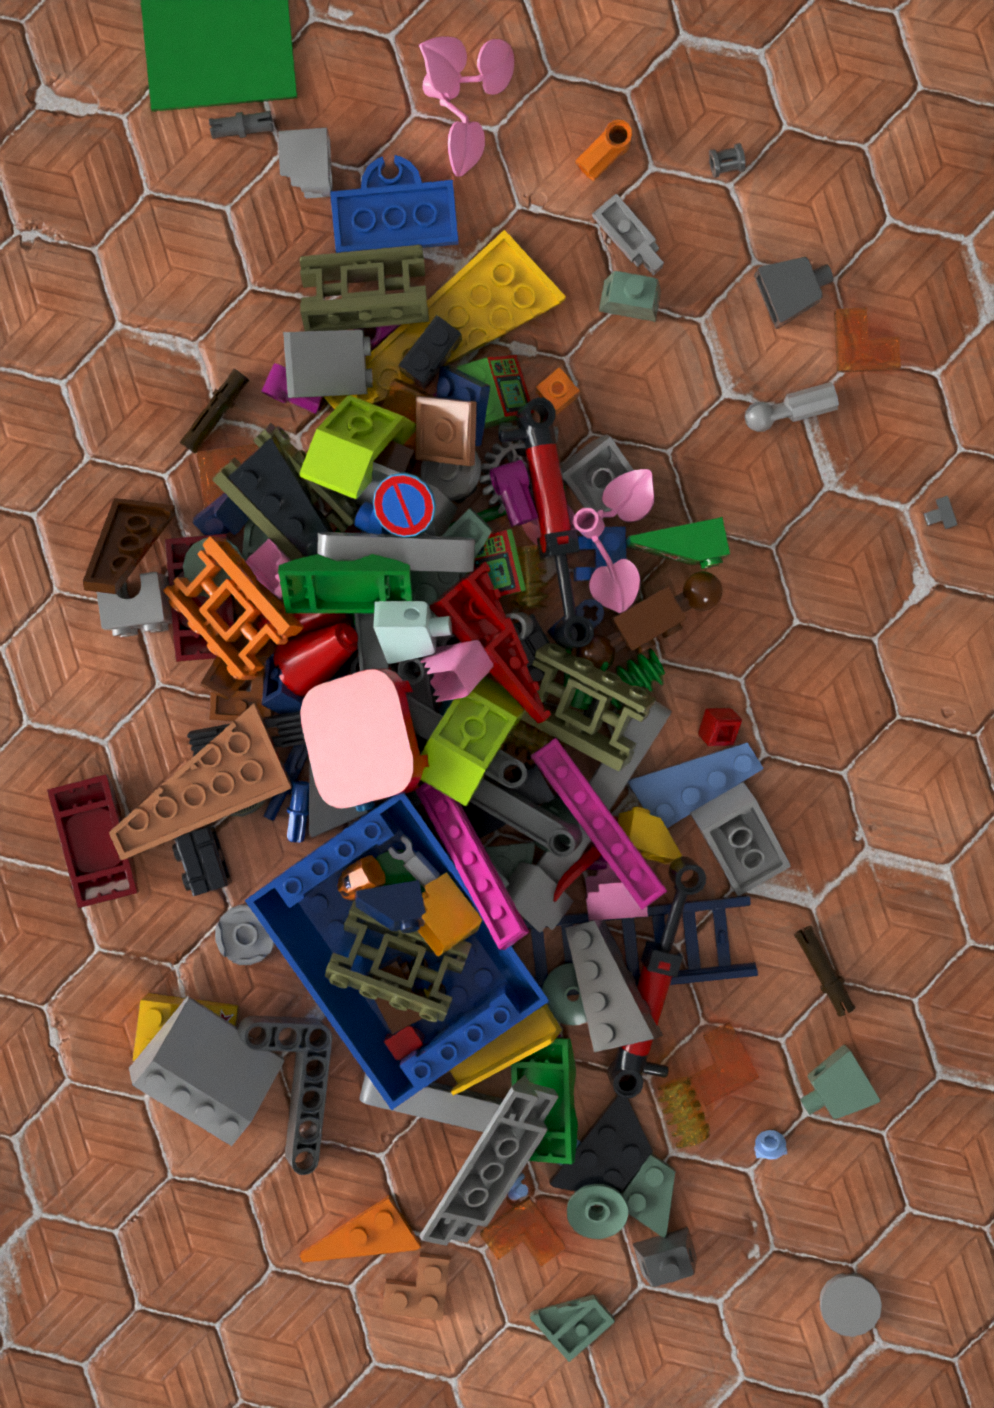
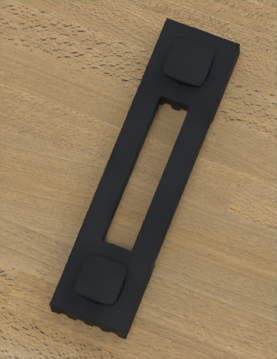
[187,711,306,757]

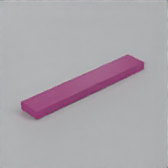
[531,738,667,910]
[415,783,529,950]

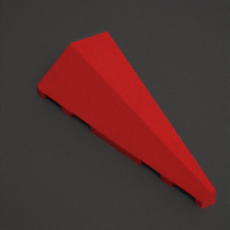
[429,562,551,723]

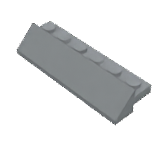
[419,1075,559,1246]

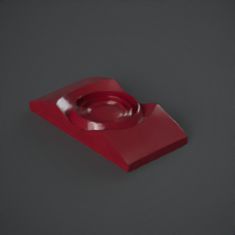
[165,534,237,662]
[47,774,139,908]

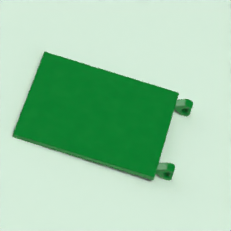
[141,0,297,112]

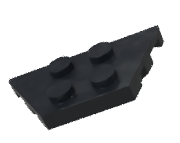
[549,1094,653,1193]

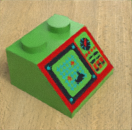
[457,355,534,429]
[465,529,526,599]

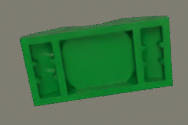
[278,554,413,613]
[511,1037,578,1164]

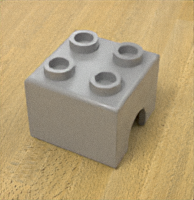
[96,572,172,637]

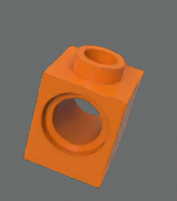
[535,367,580,417]

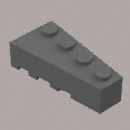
[565,920,663,1052]

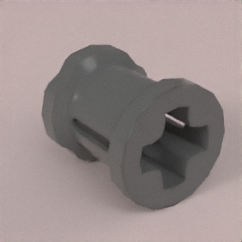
[709,143,746,178]

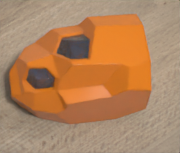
[337,855,385,901]

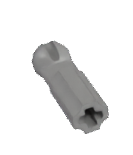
[745,382,839,432]

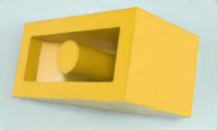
[618,807,682,865]

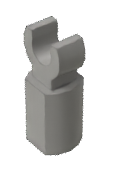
[388,834,440,888]

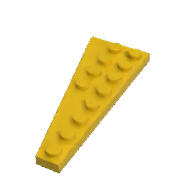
[323,230,566,410]

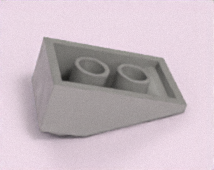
[690,782,791,896]

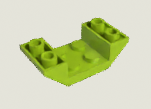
[300,395,416,499]
[421,676,526,806]

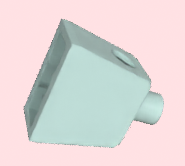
[373,601,452,664]

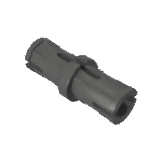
[209,111,274,139]

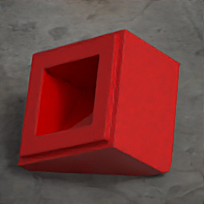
[698,708,743,746]
[384,1025,424,1061]

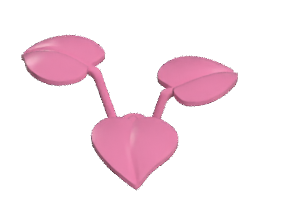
[419,36,514,177]
[522,469,654,614]

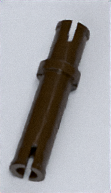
[179,368,250,454]
[794,926,856,1017]

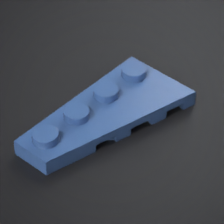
[627,742,764,828]

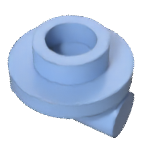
[754,1130,787,1159]
[508,1173,528,1201]

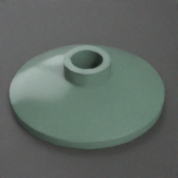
[542,963,587,1025]
[567,1184,628,1239]

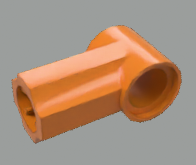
[575,119,632,182]

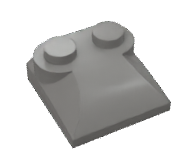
[561,434,634,512]

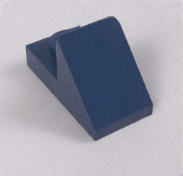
[192,493,249,536]

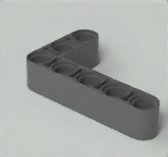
[238,1016,332,1175]

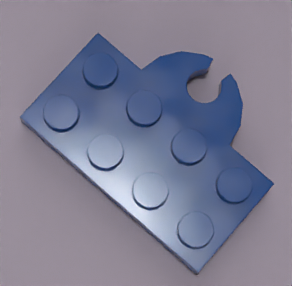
[330,155,459,253]

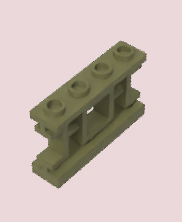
[300,245,429,331]
[212,423,358,560]
[521,643,656,772]
[325,900,472,1022]

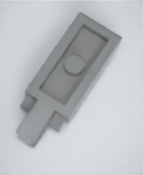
[592,194,664,276]

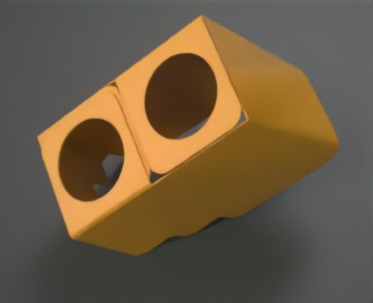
[417,873,482,956]

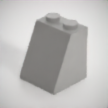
[283,330,373,398]

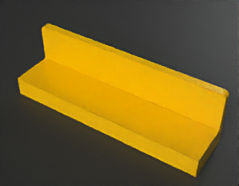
[450,1004,562,1096]

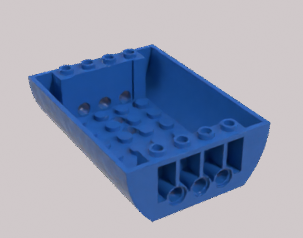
[245,793,549,1110]

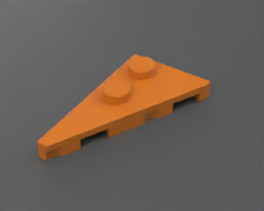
[299,1195,421,1263]

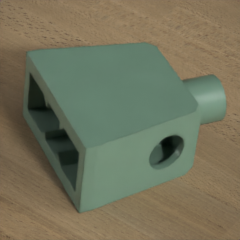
[599,271,661,322]
[800,1044,881,1119]

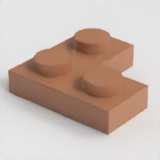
[382,1253,450,1321]

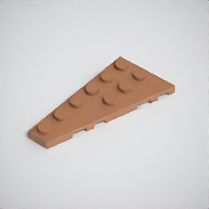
[109,702,293,861]

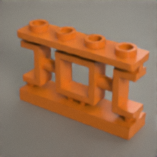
[163,536,304,680]

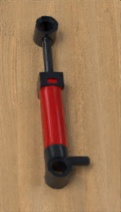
[499,397,594,649]
[607,856,706,1098]

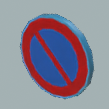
[373,473,436,537]

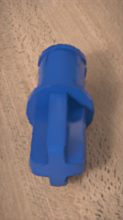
[287,780,309,843]

